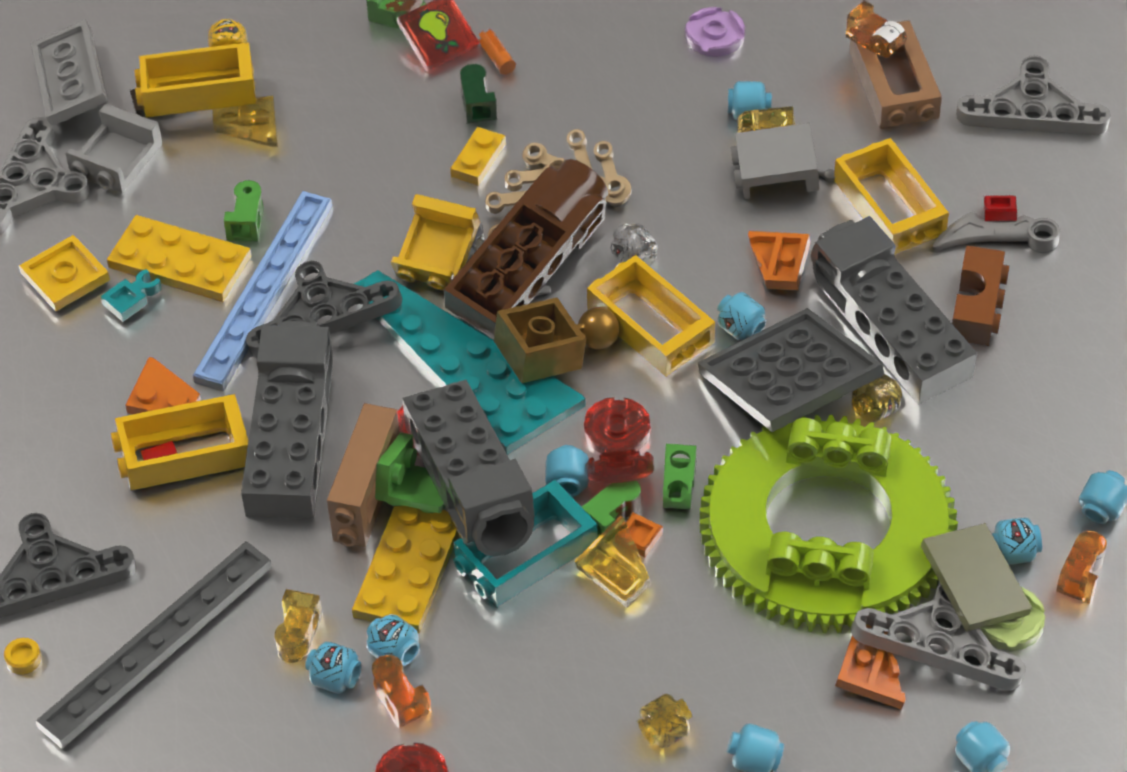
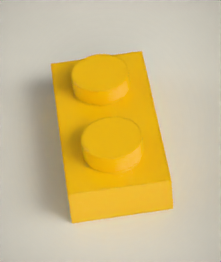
[450,127,506,186]

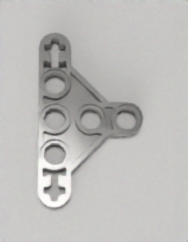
[956,56,1111,135]
[0,117,90,235]
[851,583,1026,691]

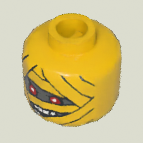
[208,19,247,47]

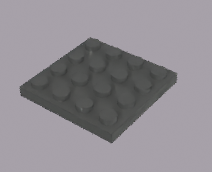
[698,308,885,432]

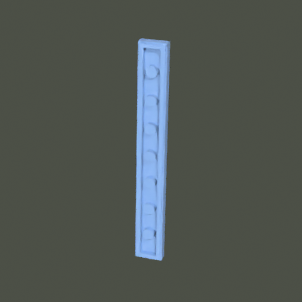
[193,191,332,392]

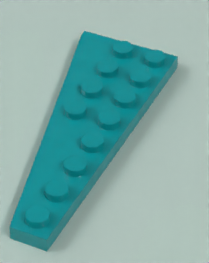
[354,270,586,455]

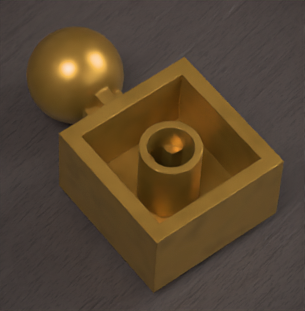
[494,297,620,383]

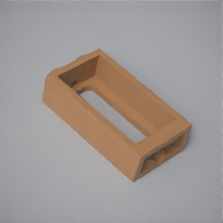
[849,20,942,129]
[327,403,400,548]

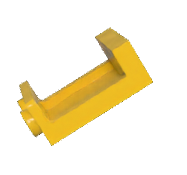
[390,194,481,290]

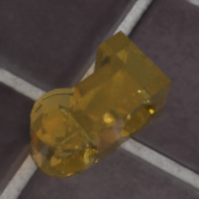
[737,106,795,133]
[274,589,323,663]

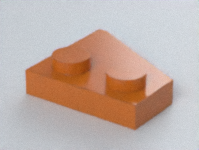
[748,231,811,290]
[125,357,201,414]
[835,624,906,710]

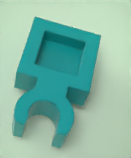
[100,269,162,322]

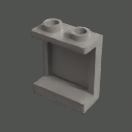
[66,103,162,193]
[731,123,820,199]

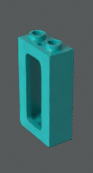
[453,480,598,608]

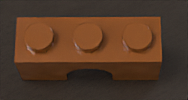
[952,245,1010,346]

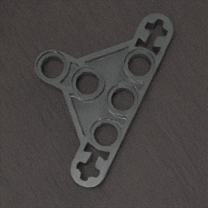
[246,261,403,358]
[0,513,136,618]

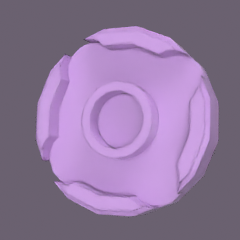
[685,7,745,57]

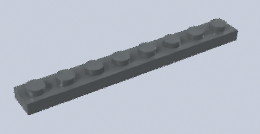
[36,541,272,749]

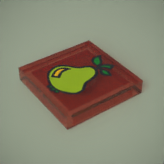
[396,0,480,71]

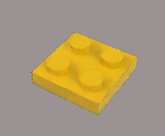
[19,235,110,311]

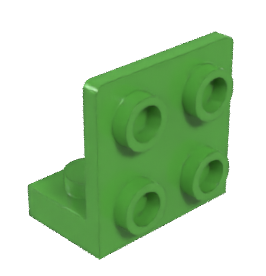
[375,432,445,513]

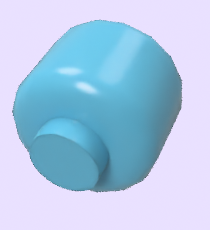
[728,81,772,122]
[545,445,590,497]
[1078,470,1127,524]
[955,721,1010,772]
[727,724,784,772]

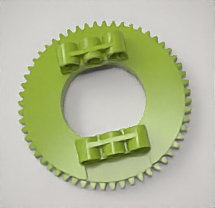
[699,414,958,633]

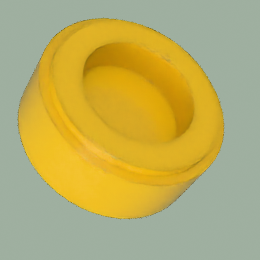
[4,638,42,674]

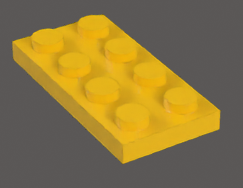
[107,215,252,302]
[352,505,459,634]

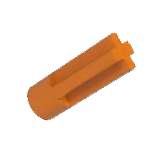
[478,29,516,75]

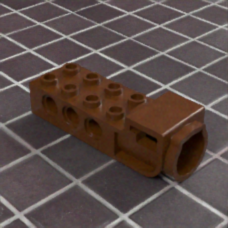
[444,159,608,340]

